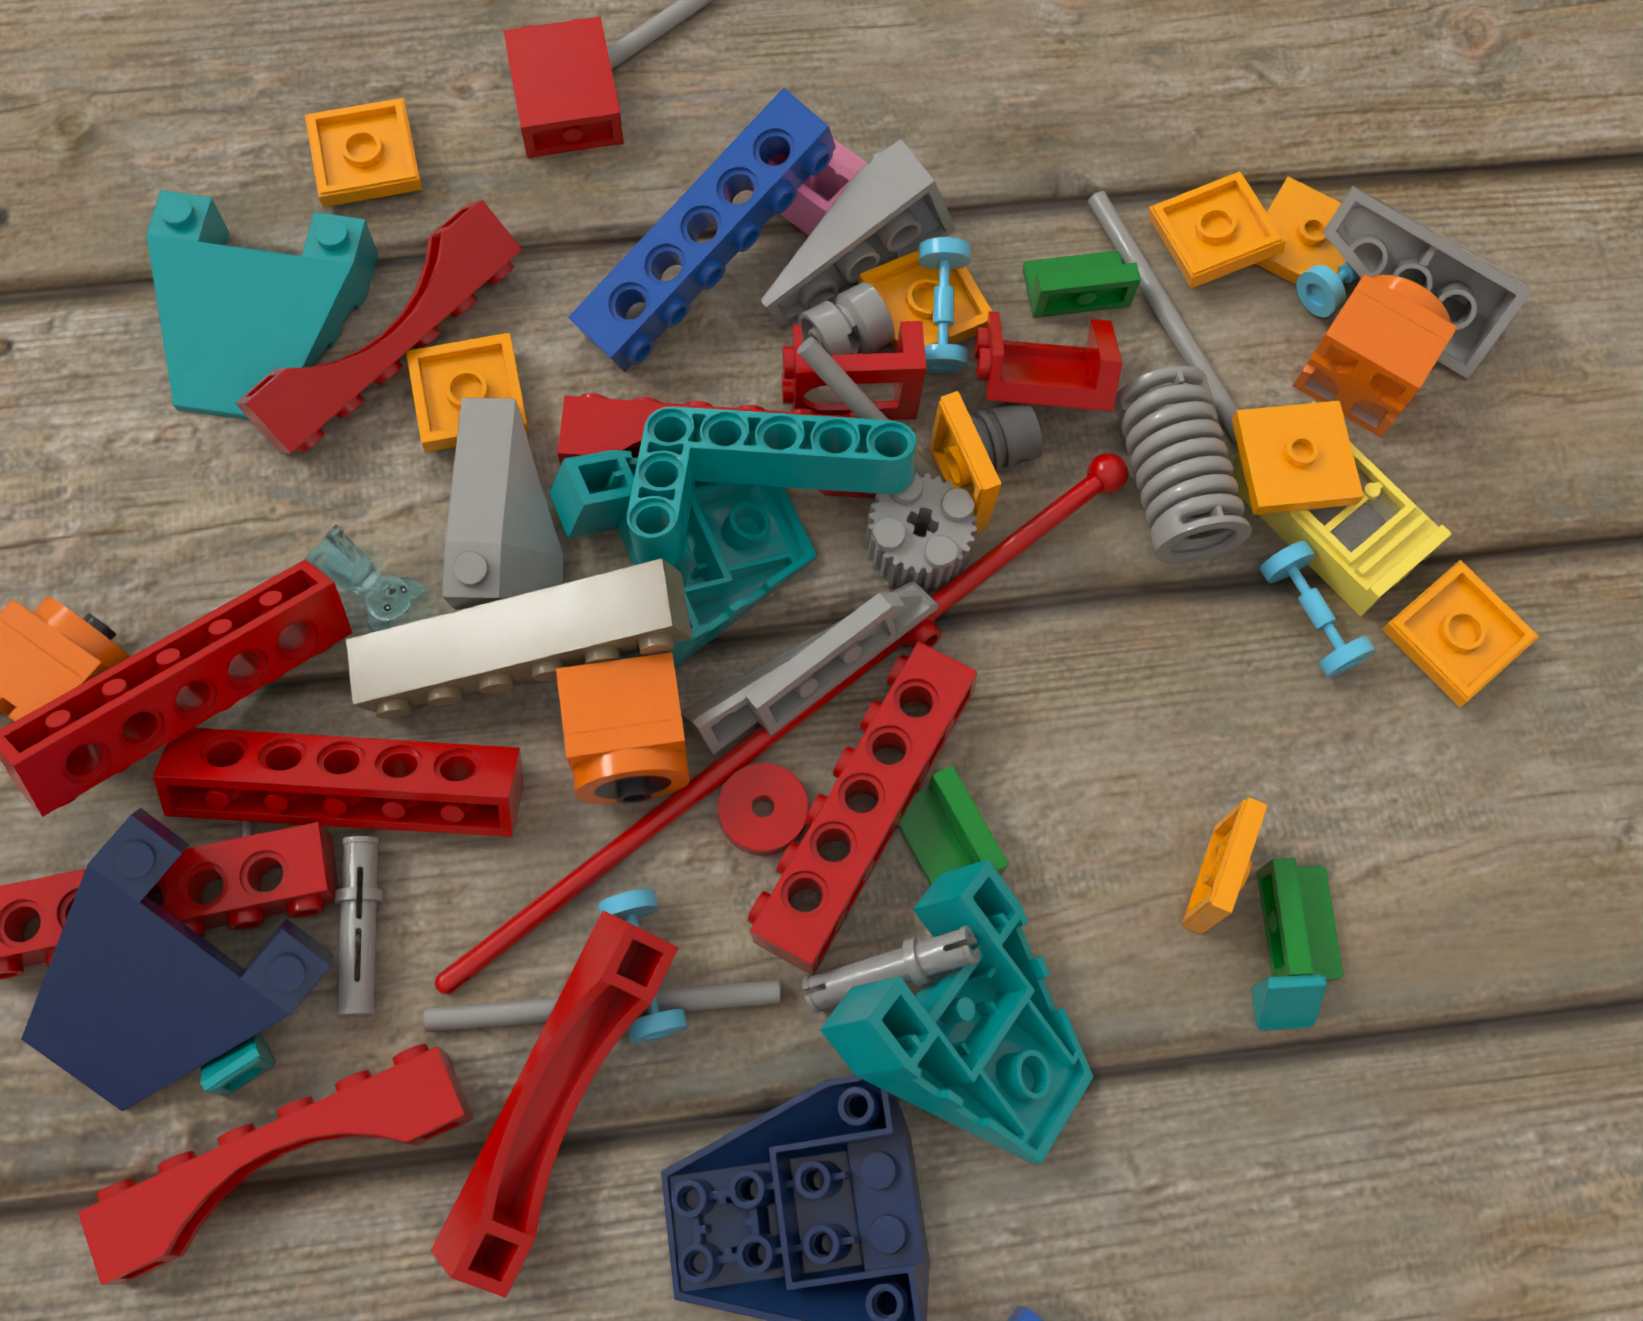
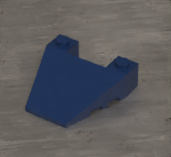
[21,808,333,1111]

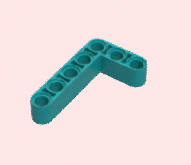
[627,406,916,566]

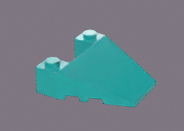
[146,190,378,420]
[549,450,817,667]
[820,860,1093,1164]

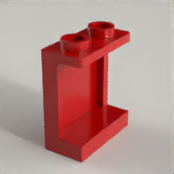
[503,16,624,158]
[974,311,1123,411]

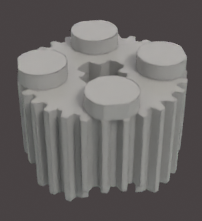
[864,473,977,592]

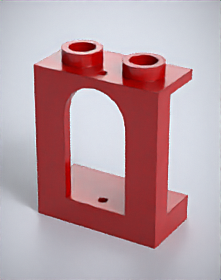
[782,321,927,420]

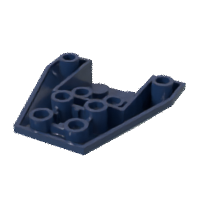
[661,1075,930,1321]

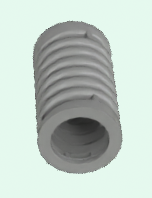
[1114,366,1252,564]

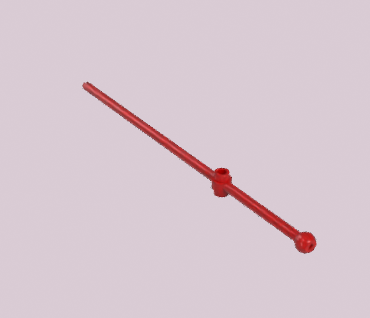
[434,453,1129,994]

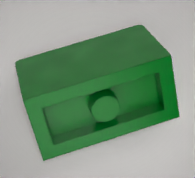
[1022,251,1141,318]
[898,765,1009,886]
[1256,858,1343,981]

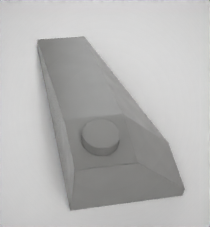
[761,139,956,329]
[1323,186,1532,379]
[442,398,565,610]

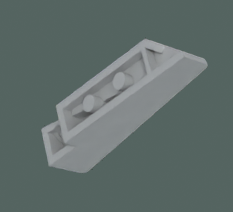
[681,581,938,755]

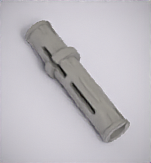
[335,836,383,1017]
[802,925,980,1013]

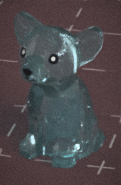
[305,524,426,633]

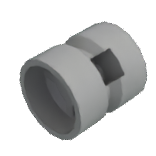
[799,282,895,355]

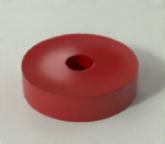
[718,763,808,856]

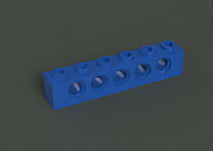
[568,88,836,372]

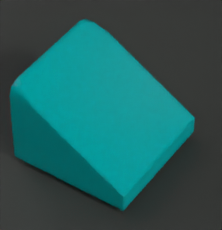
[1251,974,1327,1031]
[200,1033,276,1097]

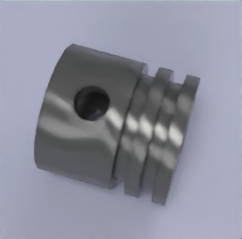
[969,402,1043,471]

